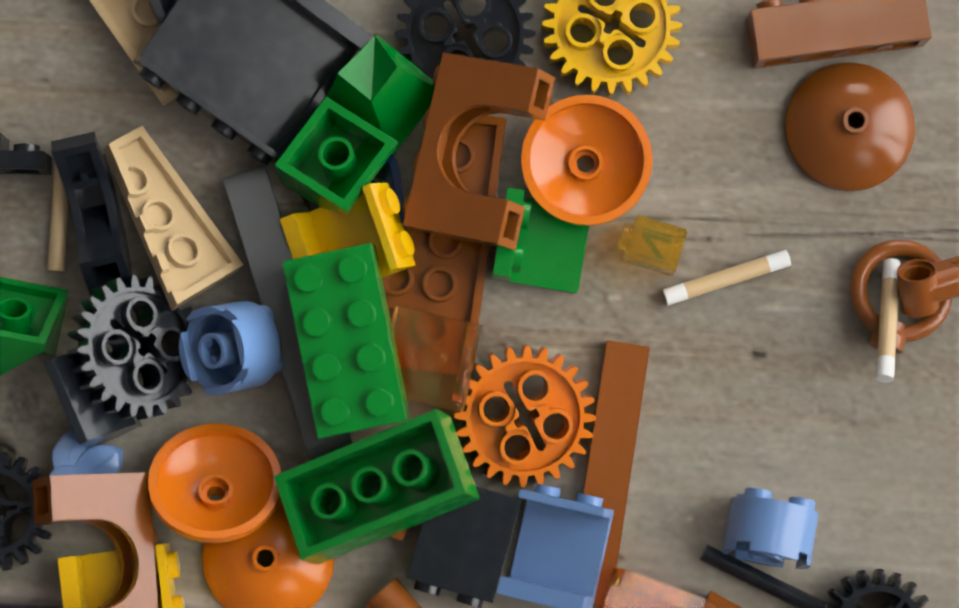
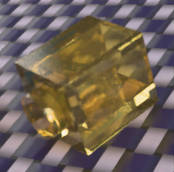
[618,215,688,276]

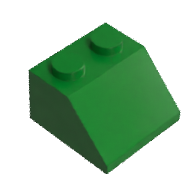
[274,97,398,214]

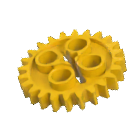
[541,0,682,97]

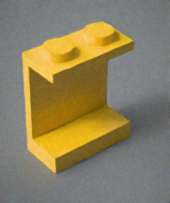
[280,182,416,278]
[57,543,185,608]

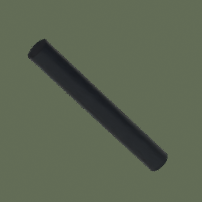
[700,544,826,608]

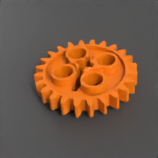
[452,344,596,488]

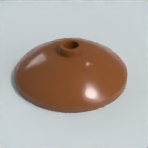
[785,62,915,191]

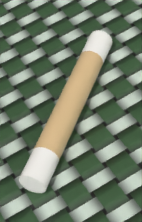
[662,249,791,306]
[876,258,901,383]

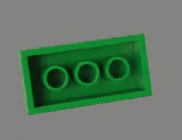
[282,243,411,439]
[274,409,480,564]

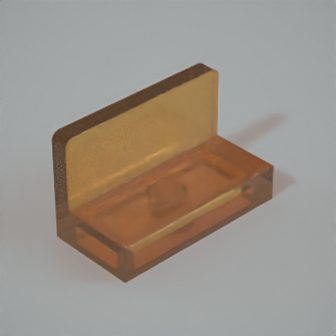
[600,567,707,608]

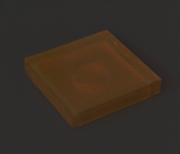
[392,306,482,412]

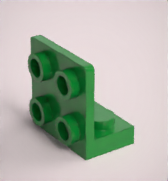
[492,187,589,294]

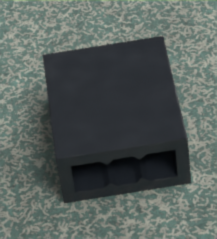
[407,486,522,608]

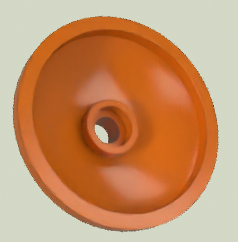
[521,95,653,226]
[148,423,282,543]
[202,497,335,608]

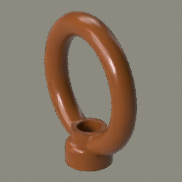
[850,239,952,354]

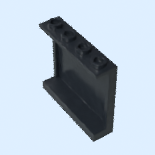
[134,0,372,166]

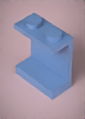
[496,483,614,608]

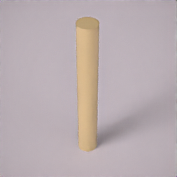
[47,162,69,272]

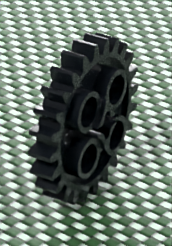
[395,0,536,80]
[67,275,193,420]

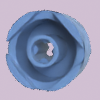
[179,301,284,396]
[722,488,819,569]

